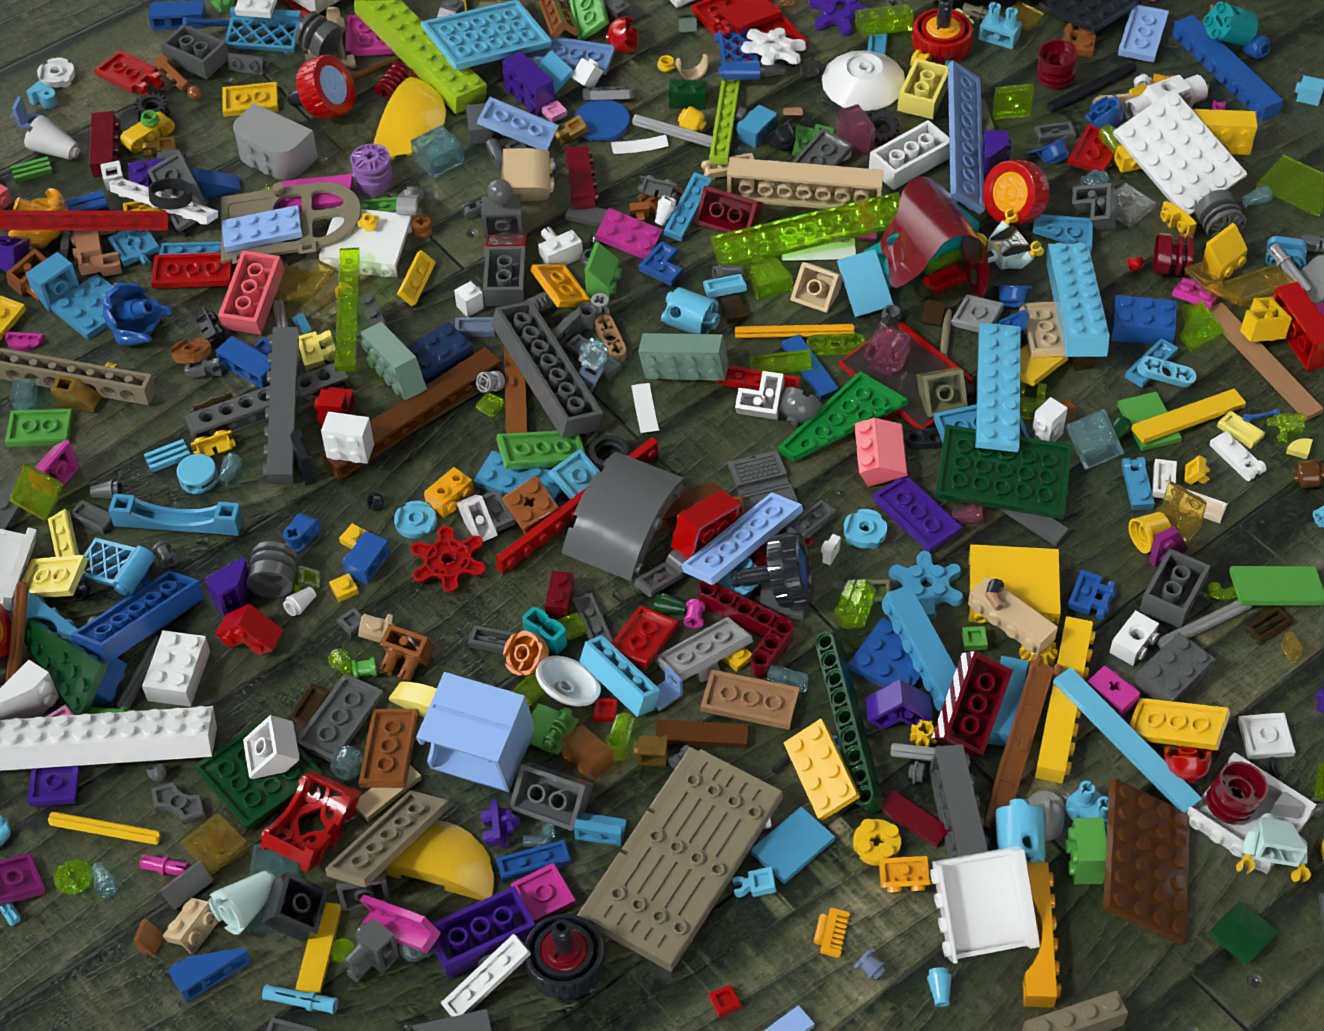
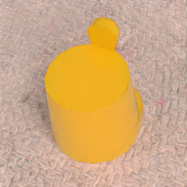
[1129,512,1181,553]

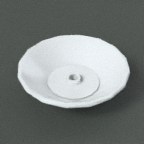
[822,50,905,112]

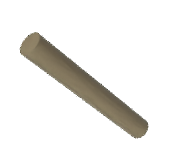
[940,309,952,357]

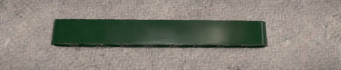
[815,632,884,813]

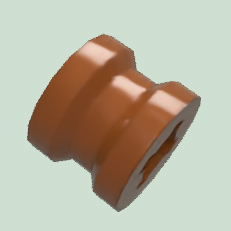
[411,214,432,239]

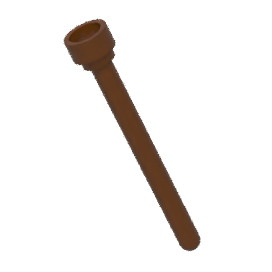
[352,55,402,81]

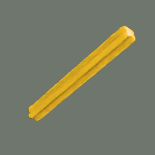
[48,812,161,845]

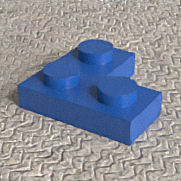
[639,242,682,286]

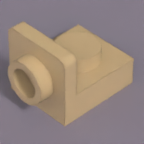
[358,614,395,643]

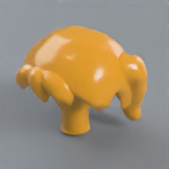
[8,188,68,248]

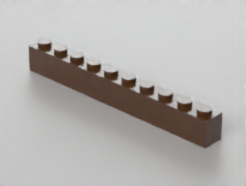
[321,347,502,481]

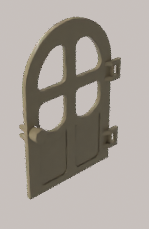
[221,182,361,264]

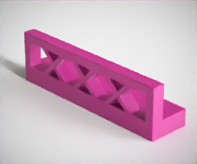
[360,895,441,953]

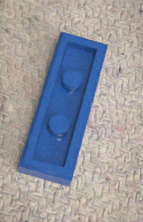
[496,839,571,882]

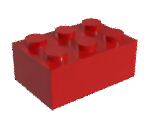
[671,490,741,559]

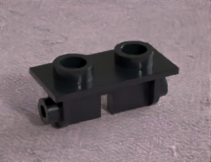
[196,306,226,346]

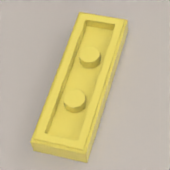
[48,509,79,557]

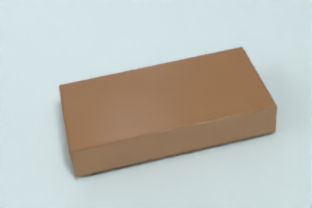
[783,107,803,115]

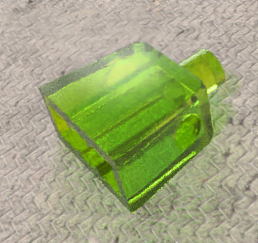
[750,255,792,301]

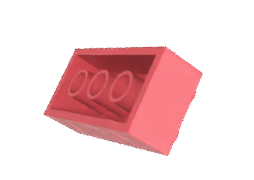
[218,250,285,335]

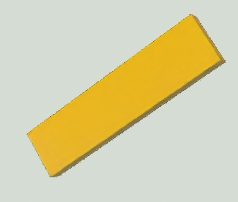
[295,902,342,995]

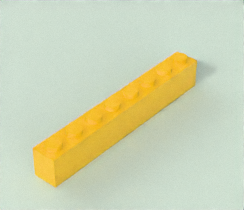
[1035,616,1096,784]

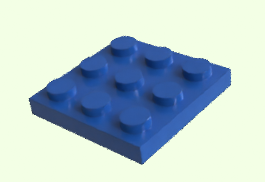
[848,618,922,688]

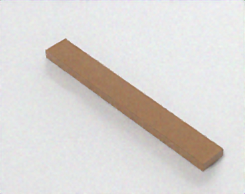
[1205,302,1324,421]

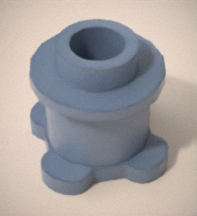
[853,948,886,980]

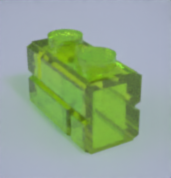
[834,579,877,629]

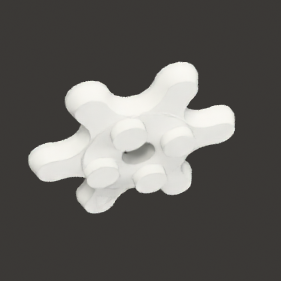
[741,28,806,65]

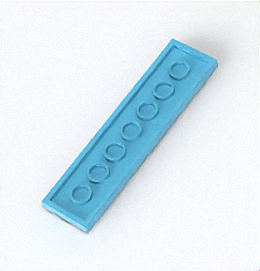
[975,322,1020,452]

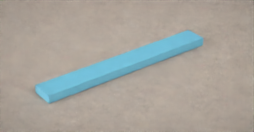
[1053,667,1202,813]

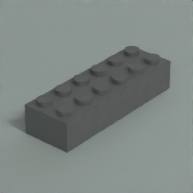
[929,744,989,859]

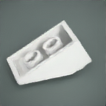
[0,660,59,720]

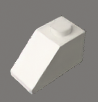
[457,495,497,542]

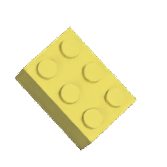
[897,59,948,119]

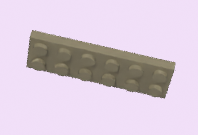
[325,790,450,888]

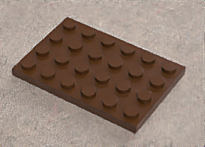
[1103,778,1190,945]

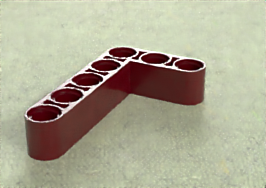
[698,581,794,679]

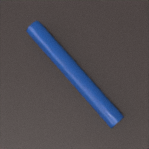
[183,17,230,27]

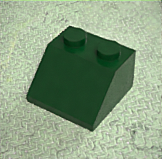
[668,79,708,110]

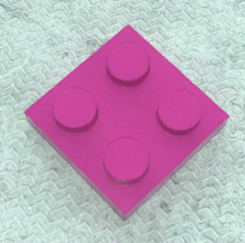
[511,863,576,925]

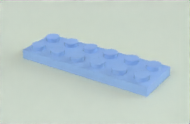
[681,492,803,585]

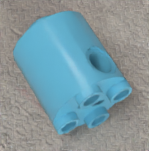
[661,287,720,334]
[996,799,1046,862]

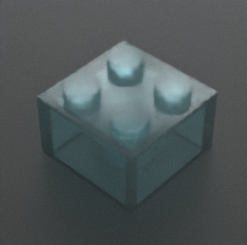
[410,125,464,178]
[1065,408,1124,470]

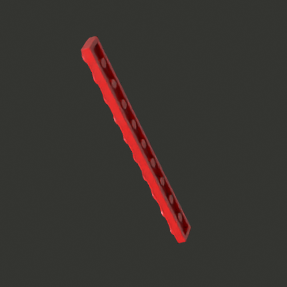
[0,210,168,230]
[496,437,658,574]

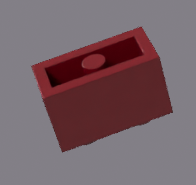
[545,570,575,623]

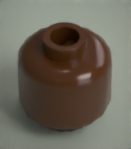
[1293,460,1324,489]

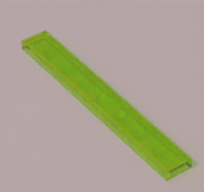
[334,247,360,372]

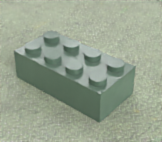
[360,322,427,401]
[638,333,729,381]

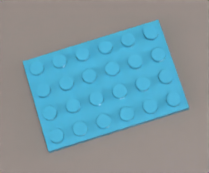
[422,0,552,70]

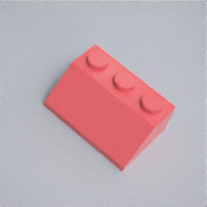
[855,418,908,487]

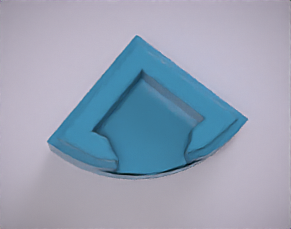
[292,312,312,333]

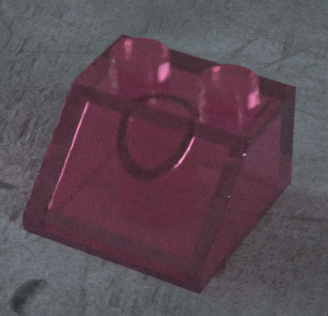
[835,104,875,156]

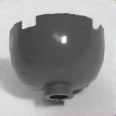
[780,387,822,426]

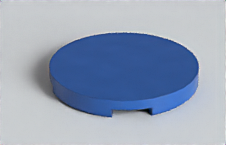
[574,100,630,142]

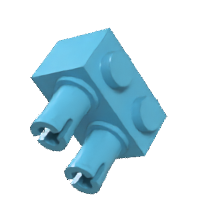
[979,2,1022,49]
[1065,781,1109,836]

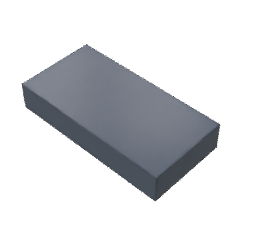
[455,317,495,337]

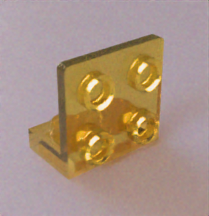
[1155,481,1207,544]

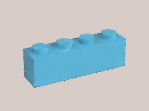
[579,635,660,717]

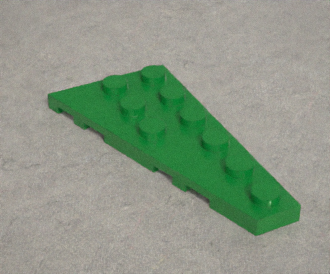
[778,371,908,462]

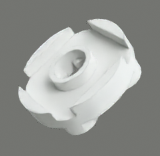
[37,58,75,88]

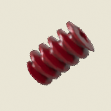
[374,61,410,101]

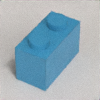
[736,105,777,148]

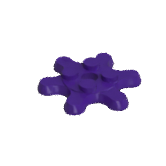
[809,0,873,37]

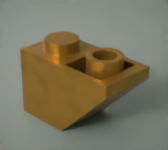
[50,375,102,412]

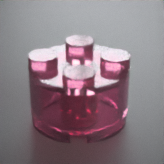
[864,326,911,375]

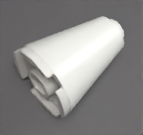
[24,115,80,160]

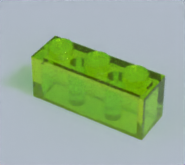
[855,4,914,36]

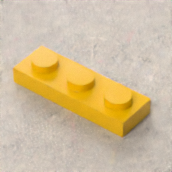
[397,250,436,306]

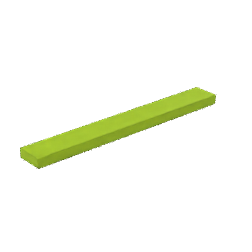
[709,80,741,165]

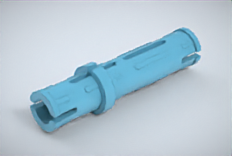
[262,984,338,1014]

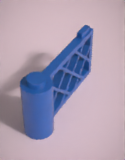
[715,29,760,81]

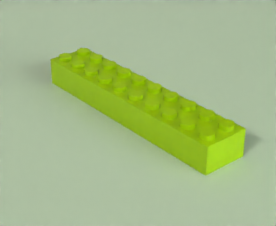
[354,0,487,114]

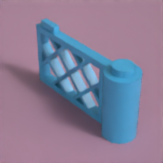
[80,537,156,595]

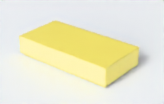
[1217,410,1265,449]

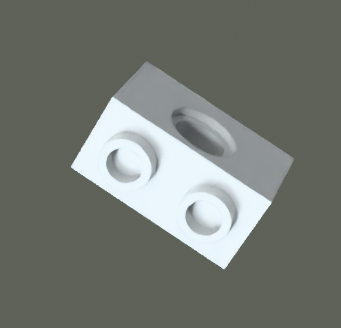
[1031,397,1068,442]
[1110,610,1159,666]

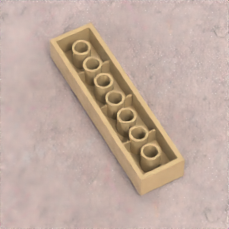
[727,157,884,213]

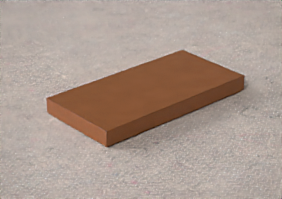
[359,709,419,788]

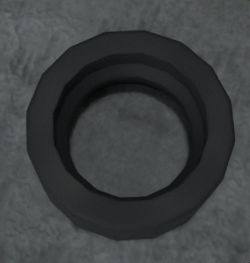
[589,435,629,472]

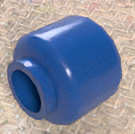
[1242,33,1270,59]

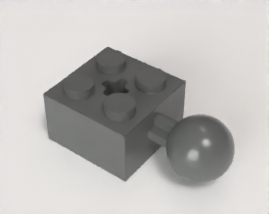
[482,179,523,239]

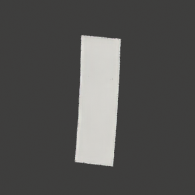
[611,135,668,154]
[631,383,659,433]

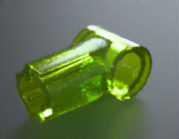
[606,712,636,761]

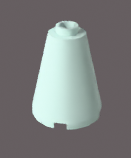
[209,871,276,934]

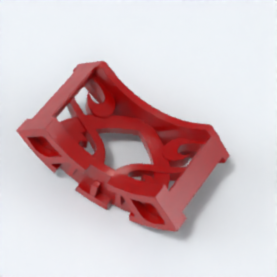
[260,770,362,872]

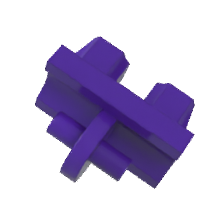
[481,800,520,849]

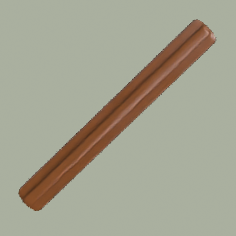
[6,582,29,682]

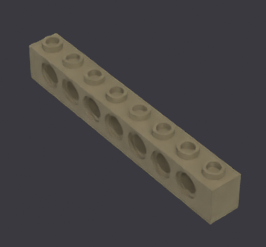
[0,348,156,405]

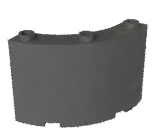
[562,452,684,581]

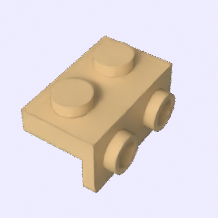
[163,898,219,954]

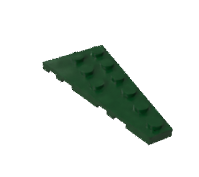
[24,620,108,715]

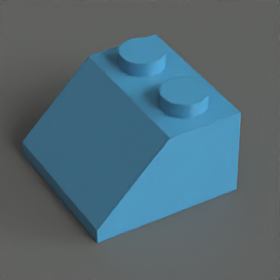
[26,252,79,312]

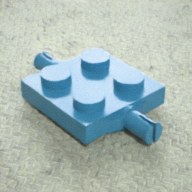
[108,230,160,267]

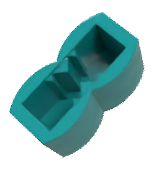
[522,607,567,655]

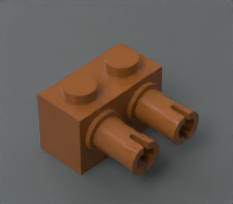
[6,249,47,303]
[378,624,435,682]

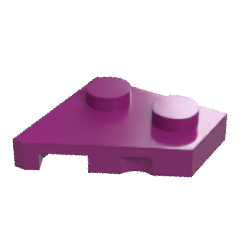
[1149,526,1188,567]

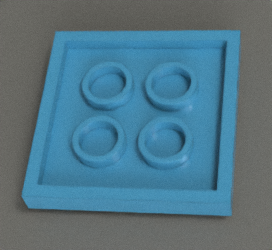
[50,273,112,340]

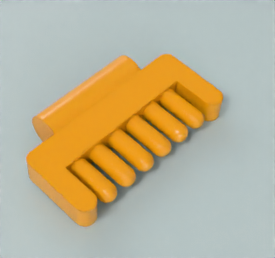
[814,908,850,958]

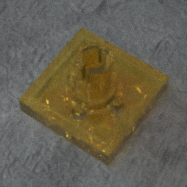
[180,812,248,876]

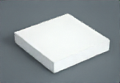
[1238,713,1295,760]

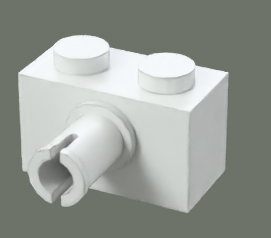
[538,227,583,266]

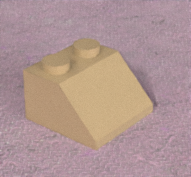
[790,262,843,313]

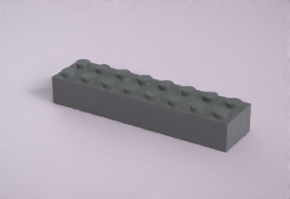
[492,301,603,438]

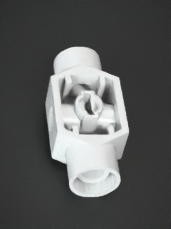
[1124,75,1208,121]

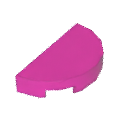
[5,332,46,352]

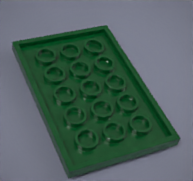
[935,424,1072,519]

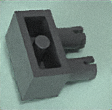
[343,918,399,982]

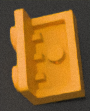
[879,856,931,893]

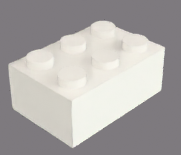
[142,631,210,707]

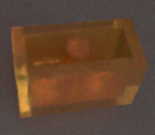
[561,724,614,780]

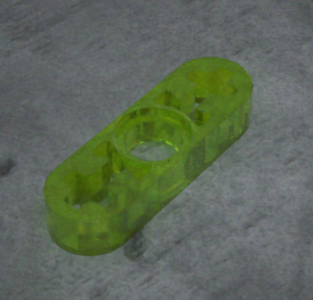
[806,333,865,355]

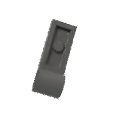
[551,303,597,347]
[634,549,688,597]

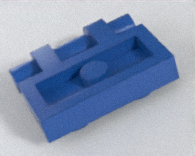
[1067,570,1116,620]

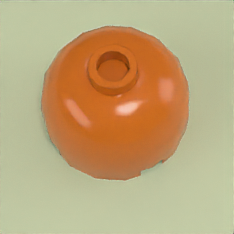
[503,631,549,676]

